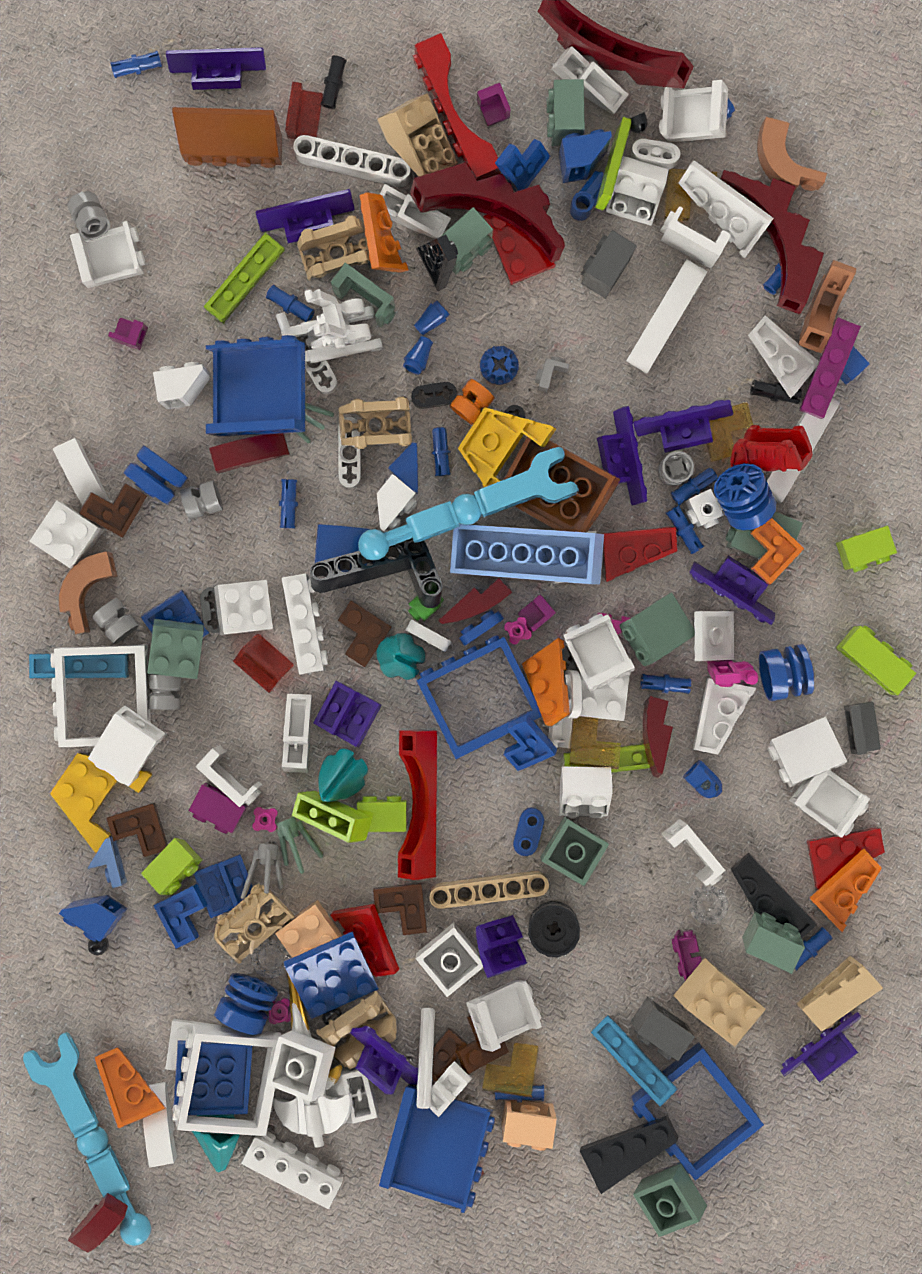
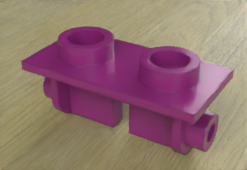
[672,930,702,981]

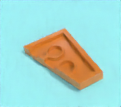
[360,192,409,273]
[522,638,570,727]
[810,849,882,932]
[94,1047,166,1128]

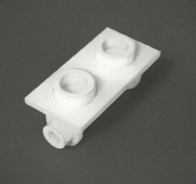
[548,717,573,748]

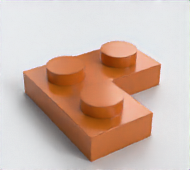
[750,518,804,585]

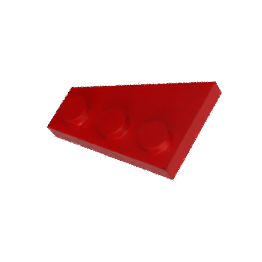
[483,214,556,285]
[807,827,885,889]

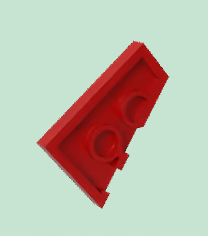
[602,526,677,582]
[330,904,399,977]

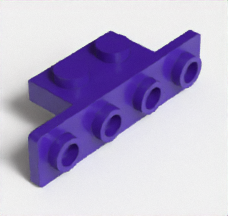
[166,47,266,90]
[255,189,355,243]
[633,400,733,453]
[597,406,647,506]
[690,555,775,625]
[780,1012,861,1083]
[350,1026,418,1094]

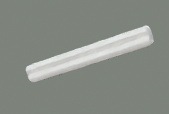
[416,1008,435,1109]

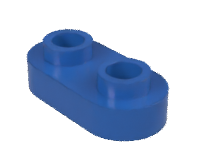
[459,610,504,646]
[513,807,544,856]

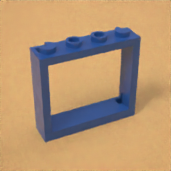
[417,635,542,759]
[631,1042,764,1180]

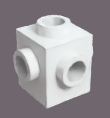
[685,489,723,529]

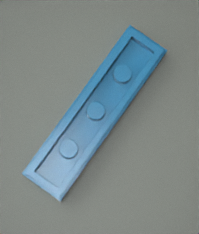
[29,654,129,678]
[591,1015,678,1107]

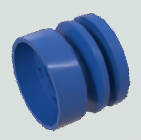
[714,463,777,530]
[759,644,814,701]
[214,973,278,1035]

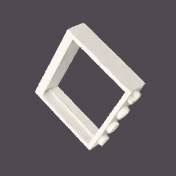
[51,644,151,747]
[172,1024,281,1136]

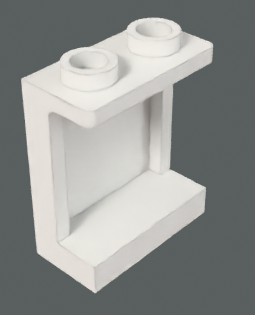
[659,80,728,143]
[660,206,732,269]
[70,221,146,288]
[563,614,635,692]
[88,706,165,787]
[768,717,847,787]
[196,745,263,807]
[789,769,870,838]
[661,819,726,886]
[466,980,542,1052]

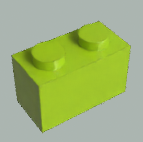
[836,525,897,572]
[357,795,407,832]
[141,838,202,895]

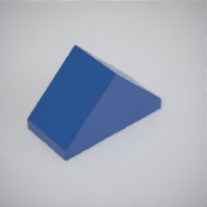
[388,443,418,494]

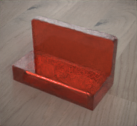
[285,81,323,139]
[233,634,294,693]

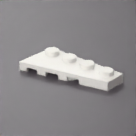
[679,161,774,258]

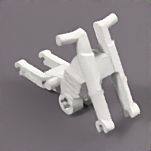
[275,289,383,364]

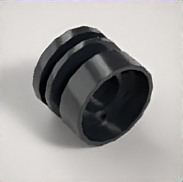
[528,901,580,958]

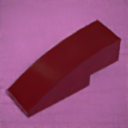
[209,433,290,474]
[438,578,512,624]
[643,696,673,778]
[68,1193,128,1253]

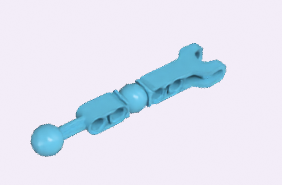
[358,447,579,561]
[23,1032,151,1246]

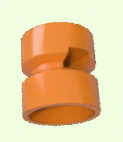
[449,379,495,425]

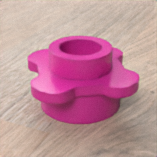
[504,617,532,644]
[252,807,278,832]
[268,998,291,1024]

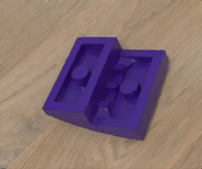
[313,681,382,748]
[476,915,527,978]

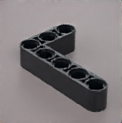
[310,538,443,608]

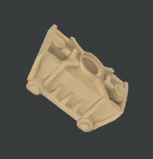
[297,215,369,281]
[338,397,412,449]
[214,884,294,964]
[316,990,397,1069]

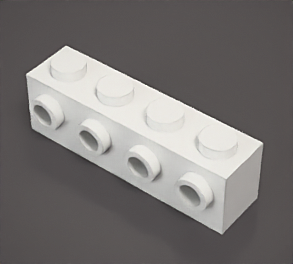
[282,573,328,675]
[241,1131,344,1209]

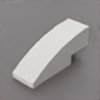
[551,46,628,114]
[380,184,451,239]
[53,438,110,505]
[282,694,312,773]
[143,1082,177,1168]

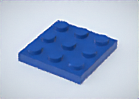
[284,932,379,1019]
[173,1040,253,1115]

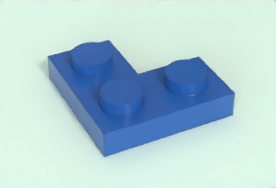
[495,139,551,192]
[503,715,557,771]
[153,883,208,949]

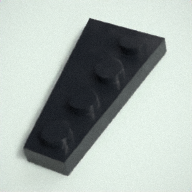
[416,234,458,292]
[731,853,817,938]
[579,1115,679,1194]

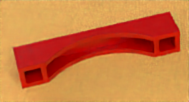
[412,33,501,181]
[398,729,437,880]

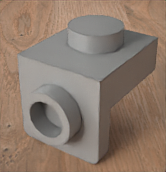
[535,356,570,393]

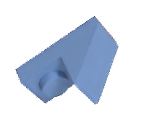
[88,836,127,888]

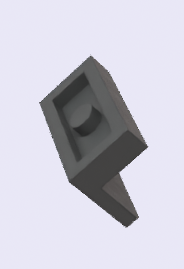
[844,702,881,755]

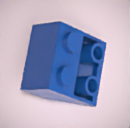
[558,129,612,183]
[59,895,128,942]

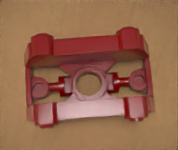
[730,425,813,472]

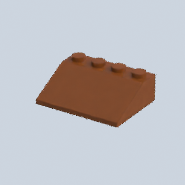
[172,107,282,168]
[504,437,620,533]

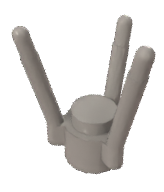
[241,844,283,900]

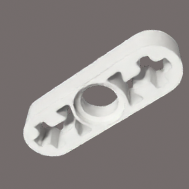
[296,335,338,394]
[338,417,361,489]

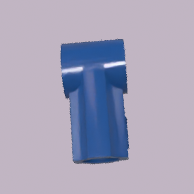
[570,170,604,221]

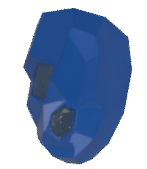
[683,760,723,798]

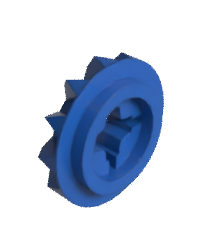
[480,346,519,385]

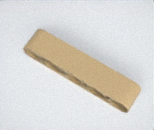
[430,871,549,909]

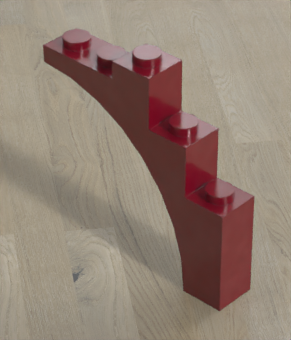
[537,0,694,89]
[410,162,565,263]
[720,170,824,314]

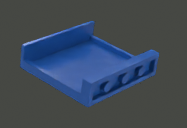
[206,335,305,437]
[379,1085,495,1213]

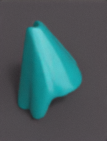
[377,633,426,680]
[318,749,368,802]
[191,1114,240,1172]

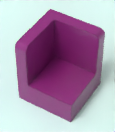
[477,82,511,126]
[108,318,148,350]
[518,594,556,632]

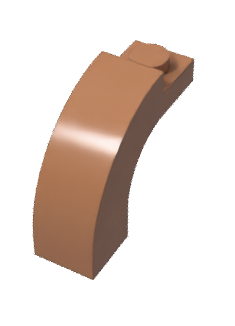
[757,117,827,191]
[798,260,856,353]
[59,551,118,634]

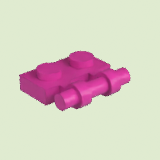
[707,660,758,687]

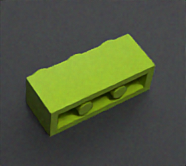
[836,625,917,696]
[292,791,372,843]

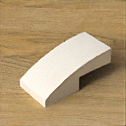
[430,1061,472,1117]

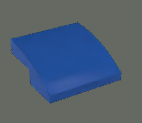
[315,524,370,572]
[141,590,209,637]
[193,854,253,918]

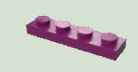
[799,317,861,419]

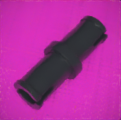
[320,55,347,110]
[750,380,802,404]

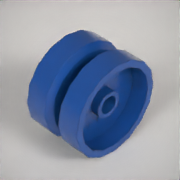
[123,445,188,505]

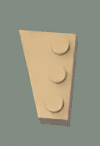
[796,956,883,1032]

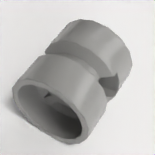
[67,191,110,240]
[657,451,694,487]
[180,480,223,520]
[92,598,139,644]
[148,674,181,710]

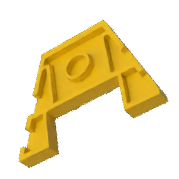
[458,407,556,487]
[50,752,153,853]

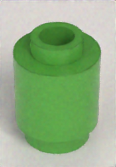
[408,591,444,622]

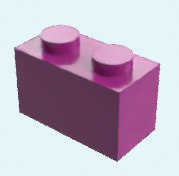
[188,783,248,834]

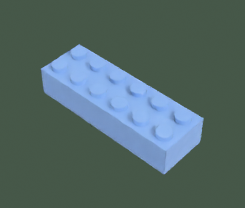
[450,524,604,584]

